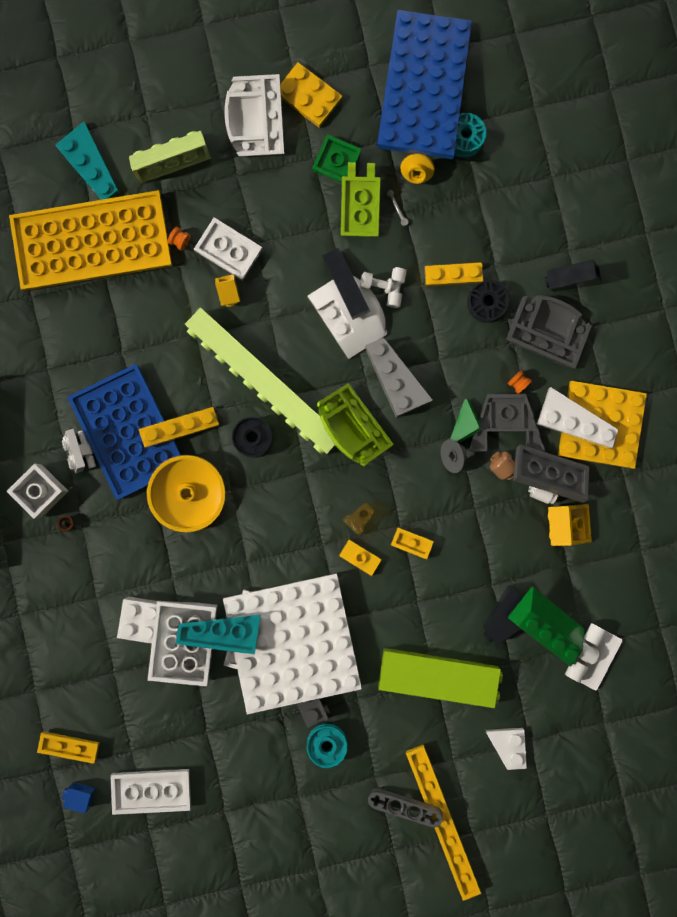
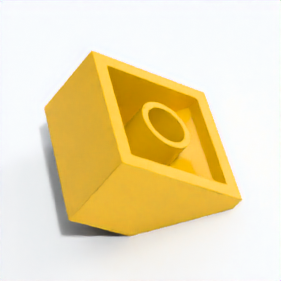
[548,504,592,546]

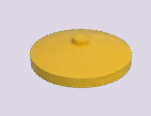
[147,455,225,532]

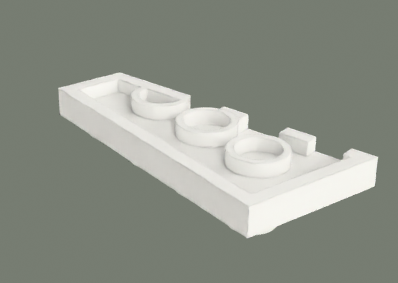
[537,387,618,448]

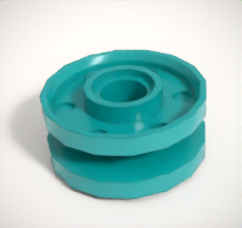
[454,113,486,158]
[307,723,347,768]

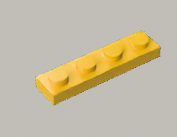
[139,407,219,448]

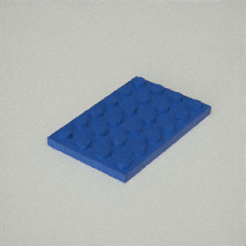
[67,364,181,500]

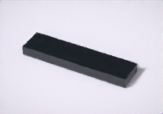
[322,248,370,320]

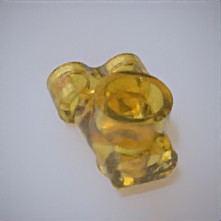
[343,502,375,535]

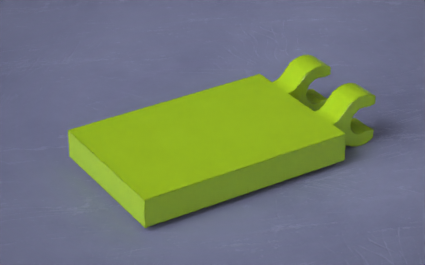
[341,162,380,237]

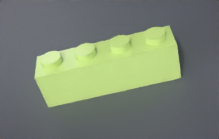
[129,131,211,184]

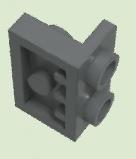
[296,698,330,728]

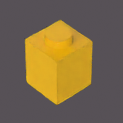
[215,274,240,307]

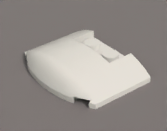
[225,74,284,157]
[308,276,387,360]

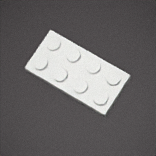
[111,769,191,815]

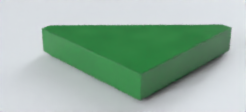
[450,399,482,443]

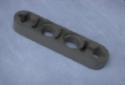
[368,788,443,828]

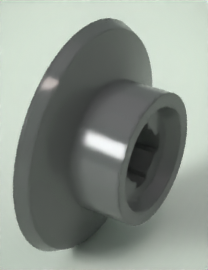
[440,439,467,473]

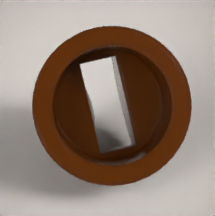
[57,516,74,532]

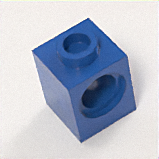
[62,782,96,813]

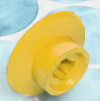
[400,154,435,184]

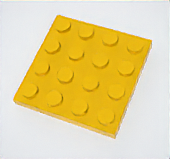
[558,381,647,469]

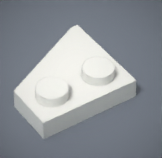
[486,728,527,770]

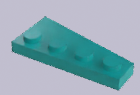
[55,122,119,200]
[175,615,261,655]

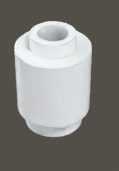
[528,486,558,504]

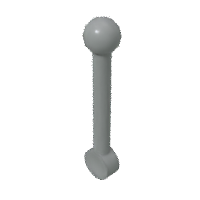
[387,190,408,227]

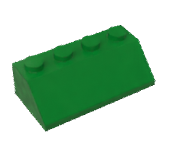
[508,587,584,667]

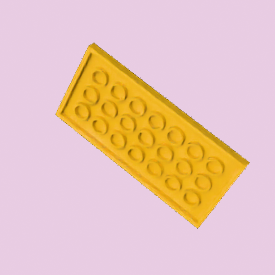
[9,190,172,291]

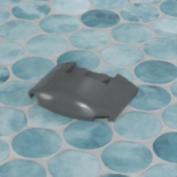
[506,295,592,369]

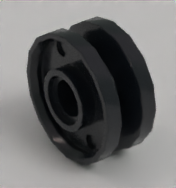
[467,280,509,323]
[232,417,274,458]

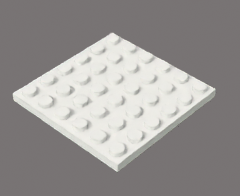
[223,573,362,714]

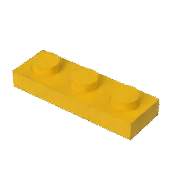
[424,262,483,286]
[37,731,100,764]

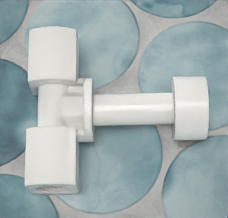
[360,267,407,308]

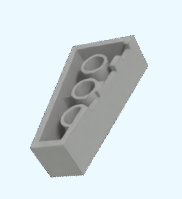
[365,338,432,418]

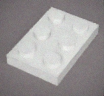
[194,218,263,281]

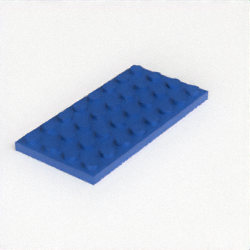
[377,10,472,159]

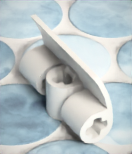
[565,623,622,691]

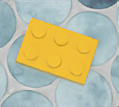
[280,62,342,128]

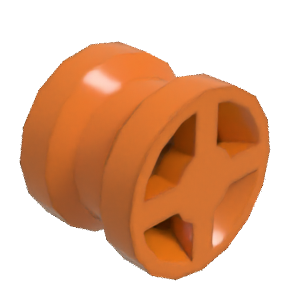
[168,226,191,251]
[507,370,532,394]

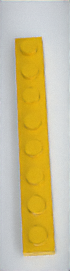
[405,745,481,901]

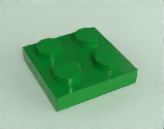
[312,134,362,184]

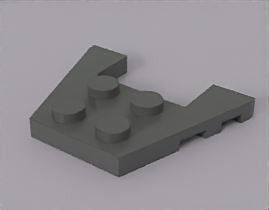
[469,394,545,452]

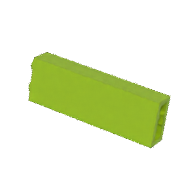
[378,648,503,708]

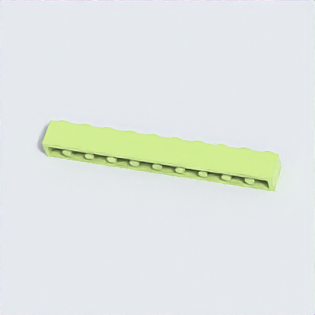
[185,308,335,455]

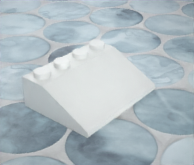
[148,601,218,686]

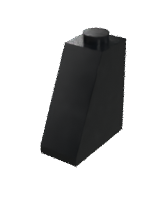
[545,259,602,292]
[483,585,522,645]

